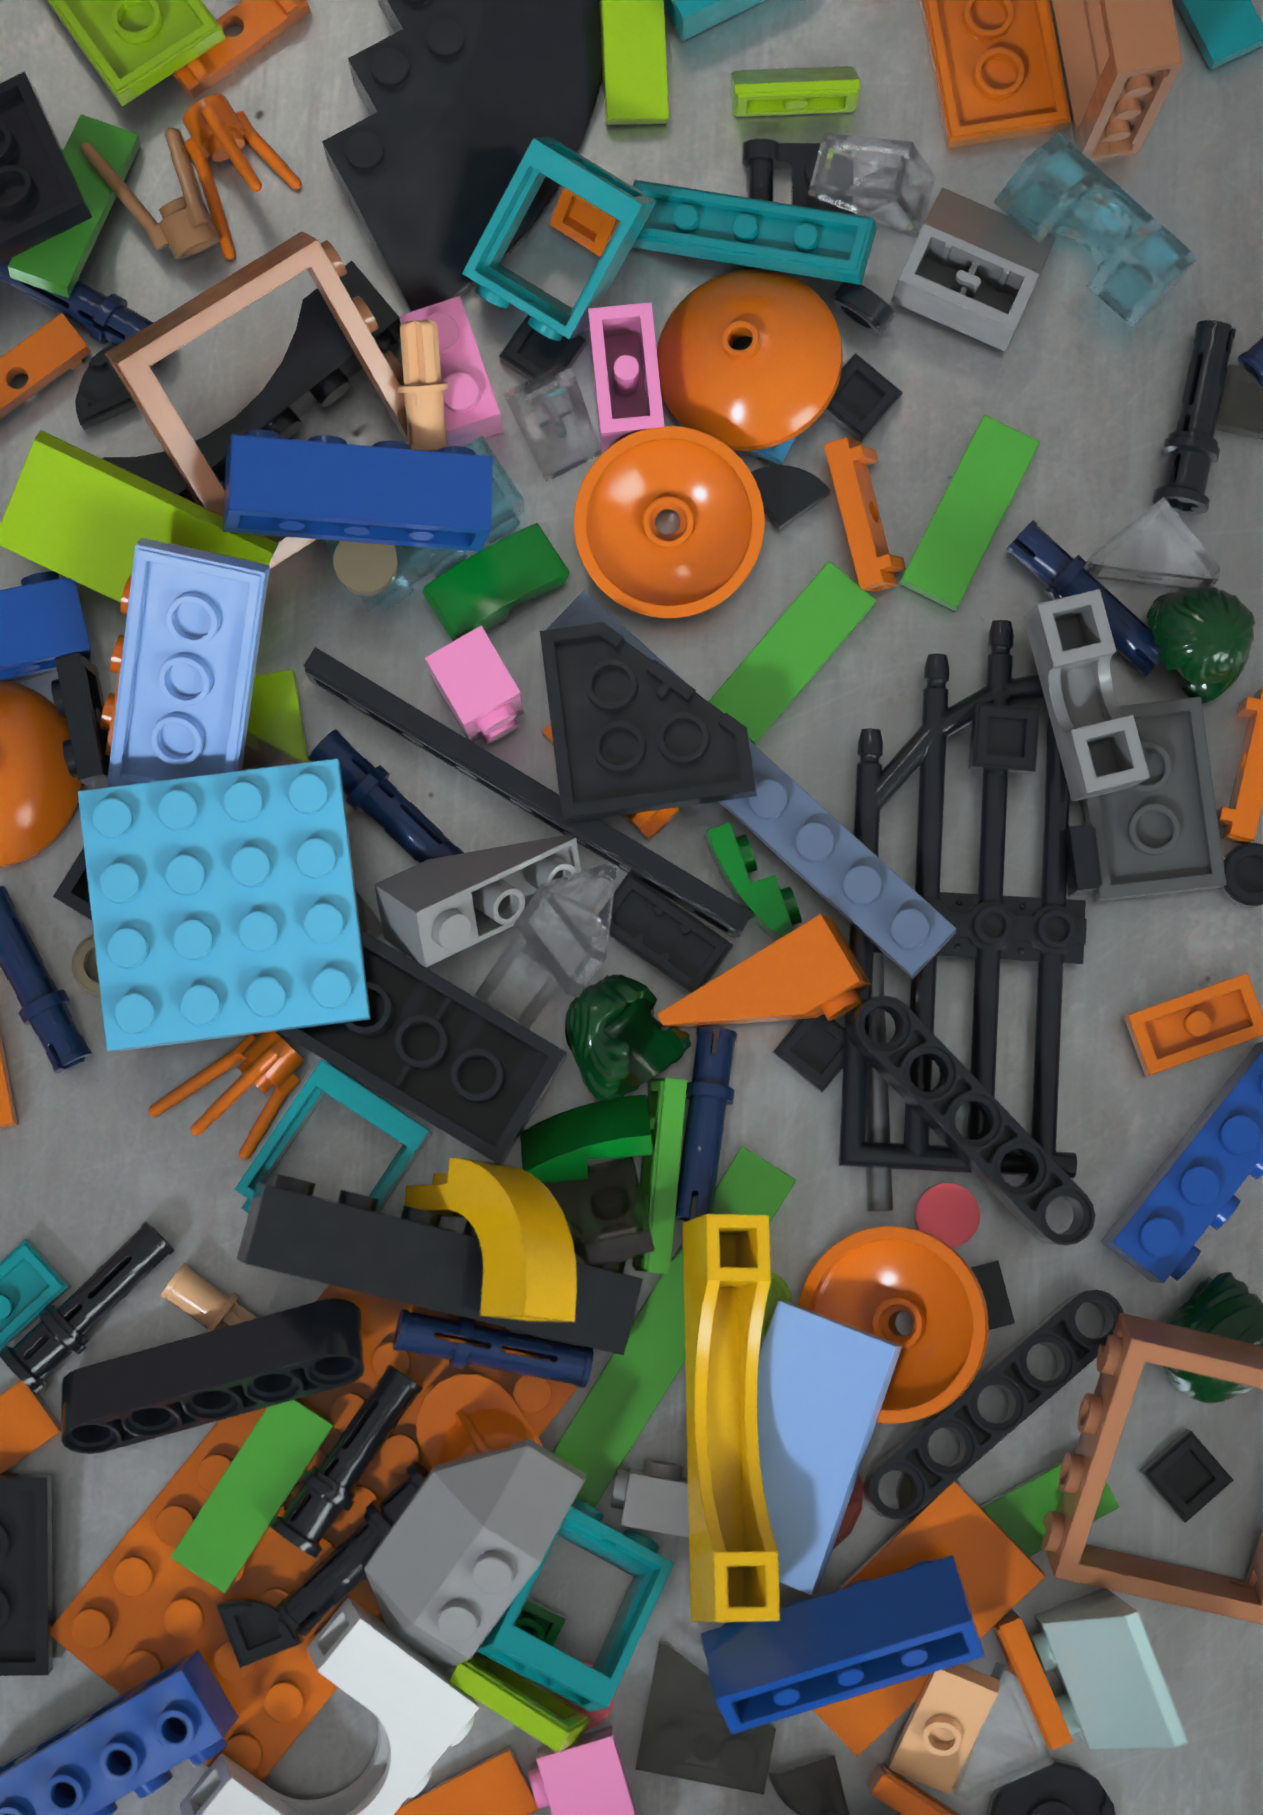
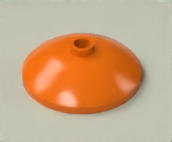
[657,269,843,451]
[574,426,765,618]
[0,680,84,868]
[798,1226,989,1424]

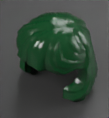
[1147,587,1255,703]
[565,974,692,1101]
[1162,1272,1263,1403]

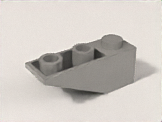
[374,834,584,968]

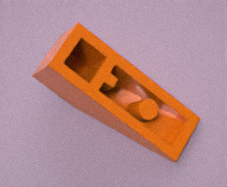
[656,914,871,1028]

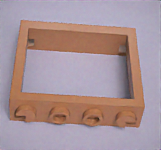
[1049,0,1183,162]
[105,231,437,569]
[1040,1313,1263,1625]

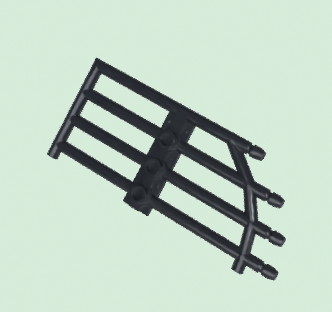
[839,620,1087,1178]

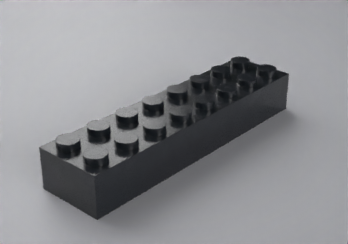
[53,847,567,1165]

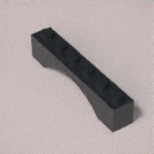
[103,261,401,503]

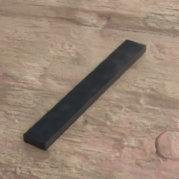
[303,647,753,939]

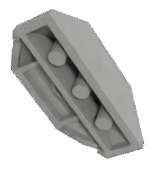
[364,1439,586,1671]

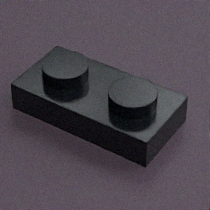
[51,652,113,789]

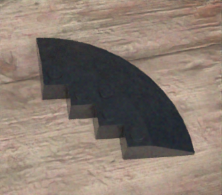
[322,0,603,312]

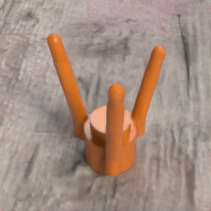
[182,94,302,261]
[148,1031,304,1160]

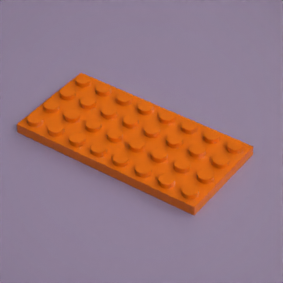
[51,1284,578,1782]

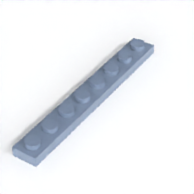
[546,590,956,979]

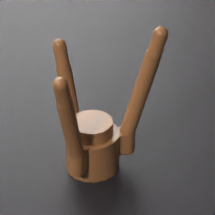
[80,127,220,260]

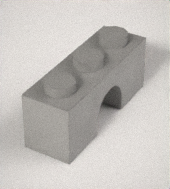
[1024,589,1150,802]

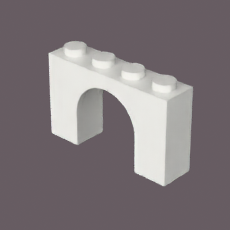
[179,1597,479,1815]

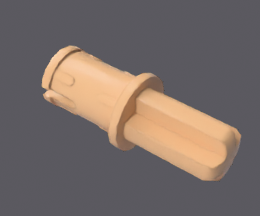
[397,320,449,451]
[160,1263,258,1333]

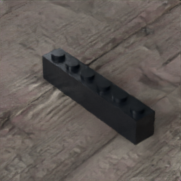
[237,1174,643,1356]

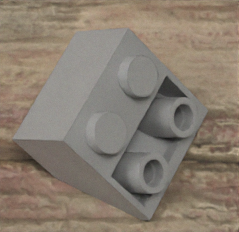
[891,187,1056,351]

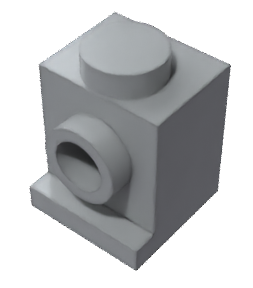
[610,1460,689,1538]

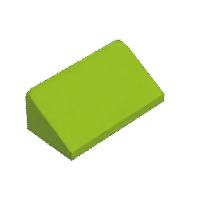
[731,66,860,117]

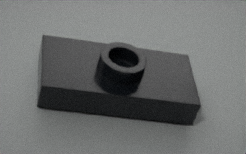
[592,872,733,994]

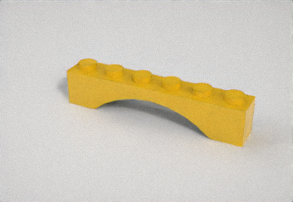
[682,1214,780,1622]

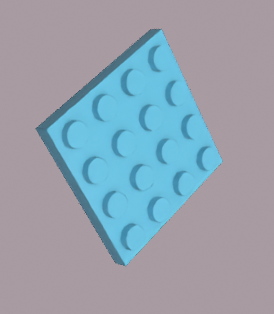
[78,759,371,1052]

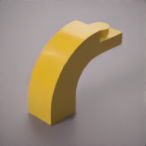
[404,1158,577,1322]

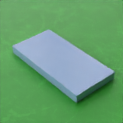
[107,538,270,787]
[757,1300,902,1595]

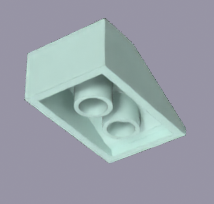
[1030,1589,1188,1749]

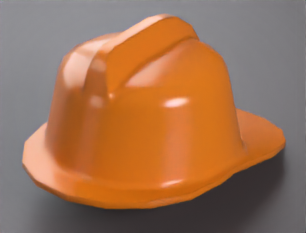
[416,1374,542,1469]

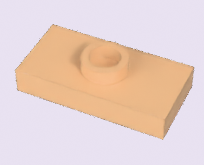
[888,1664,1000,1795]

